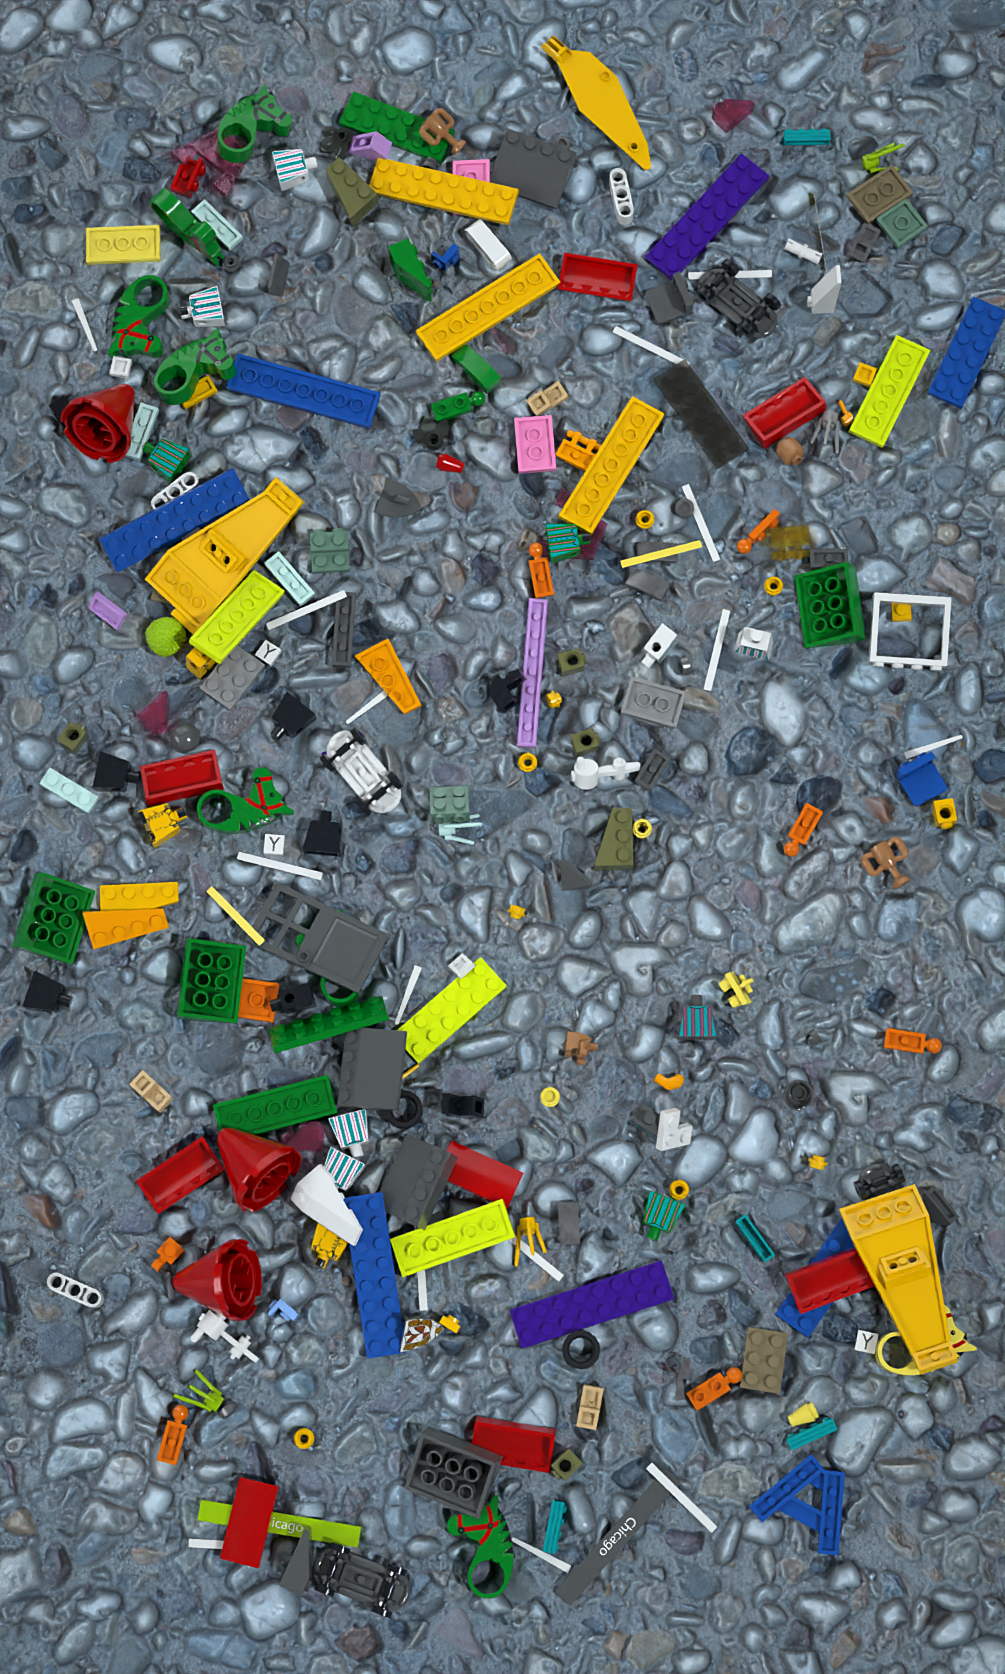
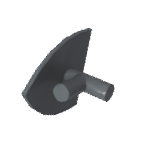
[375,478,422,518]

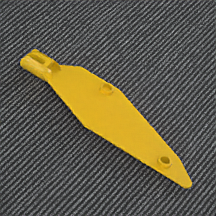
[541,35,651,170]

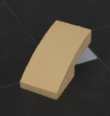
[526,381,570,416]
[129,1070,174,1113]
[576,1384,604,1430]

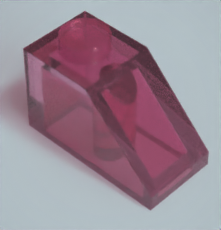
[711,99,755,133]
[136,690,170,736]
[286,1122,325,1152]

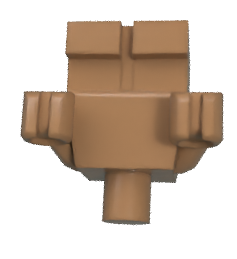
[564,1031,598,1065]

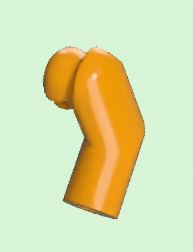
[654,1073,684,1090]

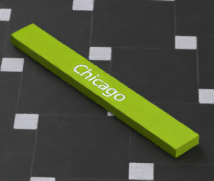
[197,1500,362,1548]

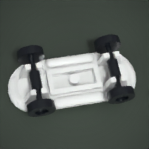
[320,727,404,816]

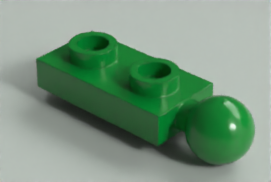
[431,391,486,423]

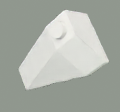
[807,265,841,314]
[291,1164,363,1246]

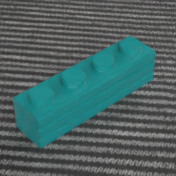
[783,128,831,146]
[735,1214,775,1263]
[785,1417,838,1451]
[543,1500,567,1554]

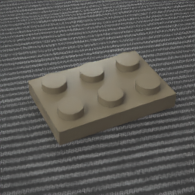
[846,165,914,224]
[739,1327,788,1394]

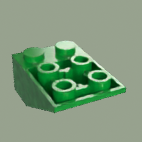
[388,238,433,302]

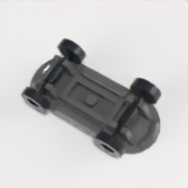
[696,259,781,338]
[853,1163,905,1201]
[313,1542,411,1618]

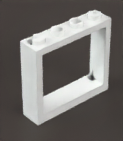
[868,593,951,671]

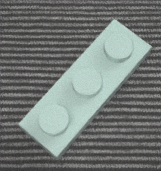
[191,199,243,251]
[125,403,159,461]
[264,551,315,607]
[39,768,99,814]

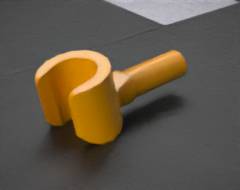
[838,400,853,427]

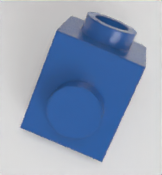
[431,243,460,271]

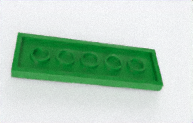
[339,91,455,164]
[269,996,389,1053]
[213,1075,338,1135]

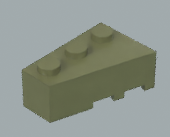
[326,157,378,227]
[594,808,633,871]

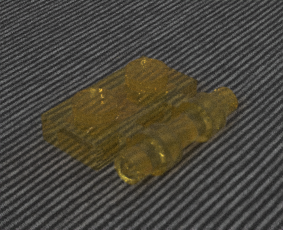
[770,525,810,561]

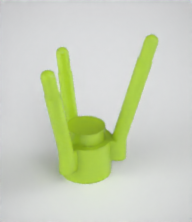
[862,143,905,173]
[173,1370,225,1412]

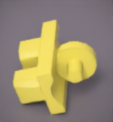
[719,972,754,1008]

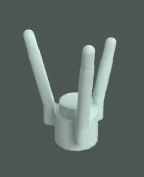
[439,814,482,845]

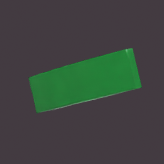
[451,344,501,394]

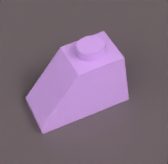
[348,131,392,161]

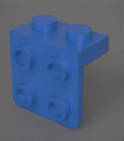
[895,751,947,807]

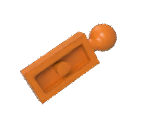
[737,509,780,554]
[529,542,554,599]
[784,803,823,857]
[883,1028,942,1054]
[686,1367,742,1411]
[157,1405,189,1465]

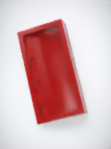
[558,252,638,302]
[743,377,827,449]
[140,749,224,806]
[136,1135,225,1214]
[446,1140,524,1209]
[784,1247,875,1314]
[472,1416,556,1473]
[220,1477,279,1568]

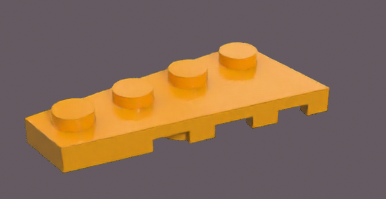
[355,639,422,715]
[82,908,169,949]

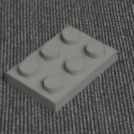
[200,645,265,711]
[620,676,686,729]

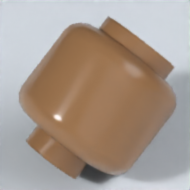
[776,437,804,466]

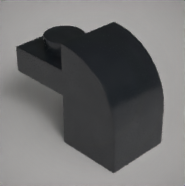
[490,669,527,714]
[441,1093,485,1118]

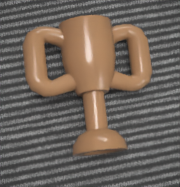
[419,108,466,156]
[861,837,911,890]

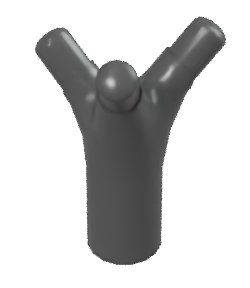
[160,1268,177,1298]

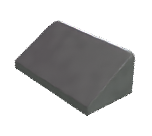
[267,253,290,297]

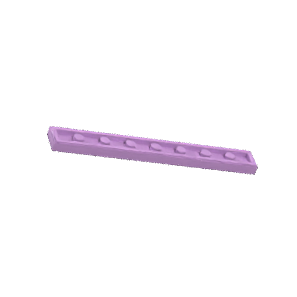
[517,598,548,748]

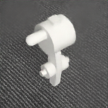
[571,757,640,789]
[191,1310,259,1363]

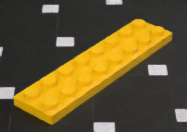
[369,158,519,226]
[416,253,560,362]
[558,396,665,536]

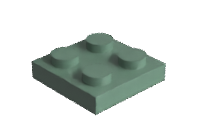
[876,198,928,249]

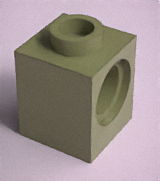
[557,648,587,677]
[57,722,89,755]
[570,728,601,757]
[551,1448,582,1480]

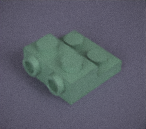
[310,528,350,574]
[430,786,470,824]

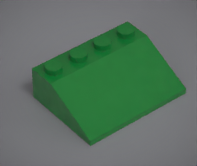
[795,562,866,649]
[12,872,95,965]
[176,938,246,1024]

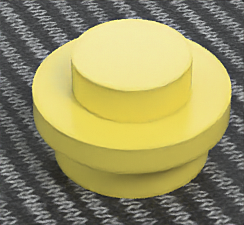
[540,1087,560,1107]

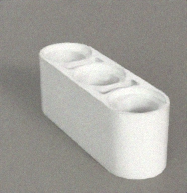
[609,168,634,225]
[464,219,512,271]
[151,472,200,509]
[47,1273,104,1309]

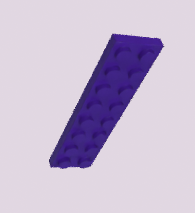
[645,153,769,281]
[509,1260,674,1349]

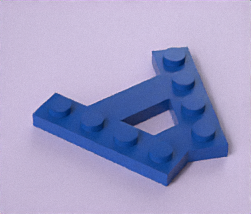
[749,1454,845,1556]

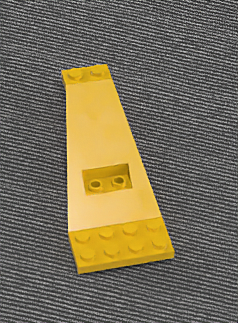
[145,477,305,629]
[839,1184,958,1375]

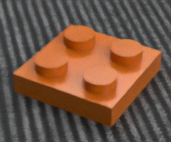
[238,978,280,1023]

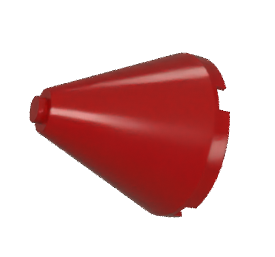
[61,383,135,463]
[217,1128,302,1212]
[173,1239,262,1321]

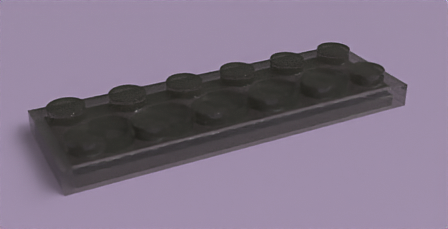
[654,359,749,470]

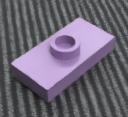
[88,592,127,630]

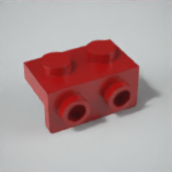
[170,156,206,198]

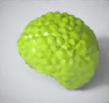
[145,617,186,657]

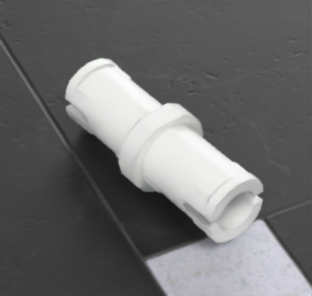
[784,238,823,265]

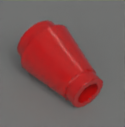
[435,453,464,473]

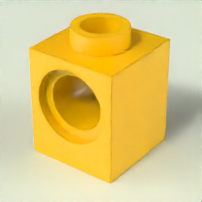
[931,798,957,829]

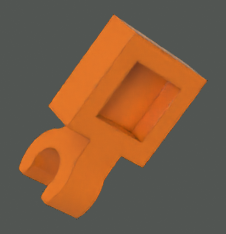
[151,1237,185,1272]

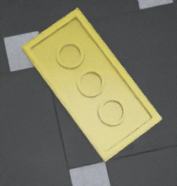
[86,225,161,265]

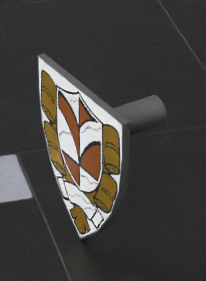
[399,1316,444,1352]

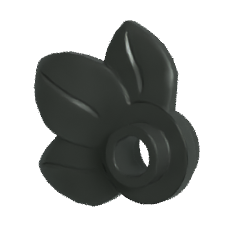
[319,126,352,160]
[412,416,449,451]

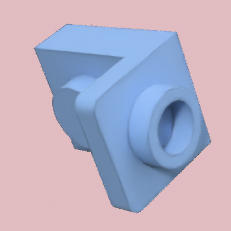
[267,1299,300,1321]

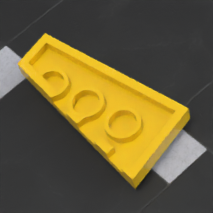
[100,882,179,911]

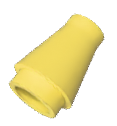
[633,819,652,839]
[788,1402,819,1427]

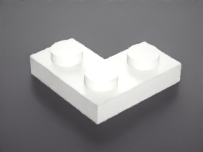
[656,1108,693,1151]

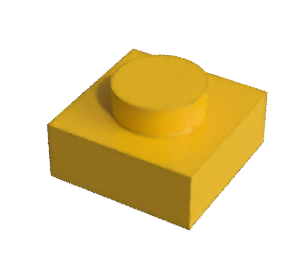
[853,362,877,388]
[890,604,912,622]
[439,1315,461,1334]

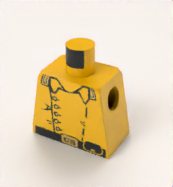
[186,647,217,680]
[138,803,188,848]
[311,1222,349,1269]

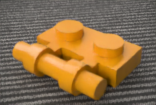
[555,429,602,471]

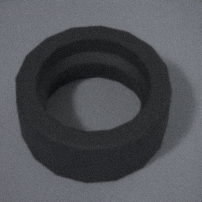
[385,1090,423,1129]
[562,1330,600,1369]

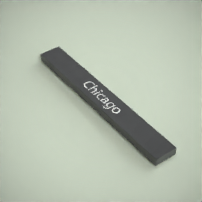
[556,1469,680,1605]

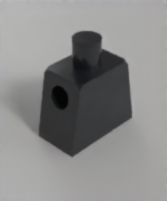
[270,692,316,741]
[92,752,141,792]
[303,810,341,857]
[22,971,73,1013]
[269,982,317,1014]

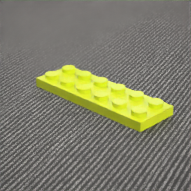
[848,335,930,448]
[189,570,285,664]
[398,957,507,1064]
[390,1199,516,1277]

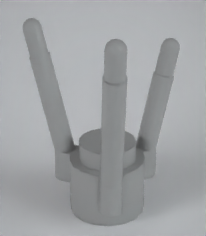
[810,410,840,454]

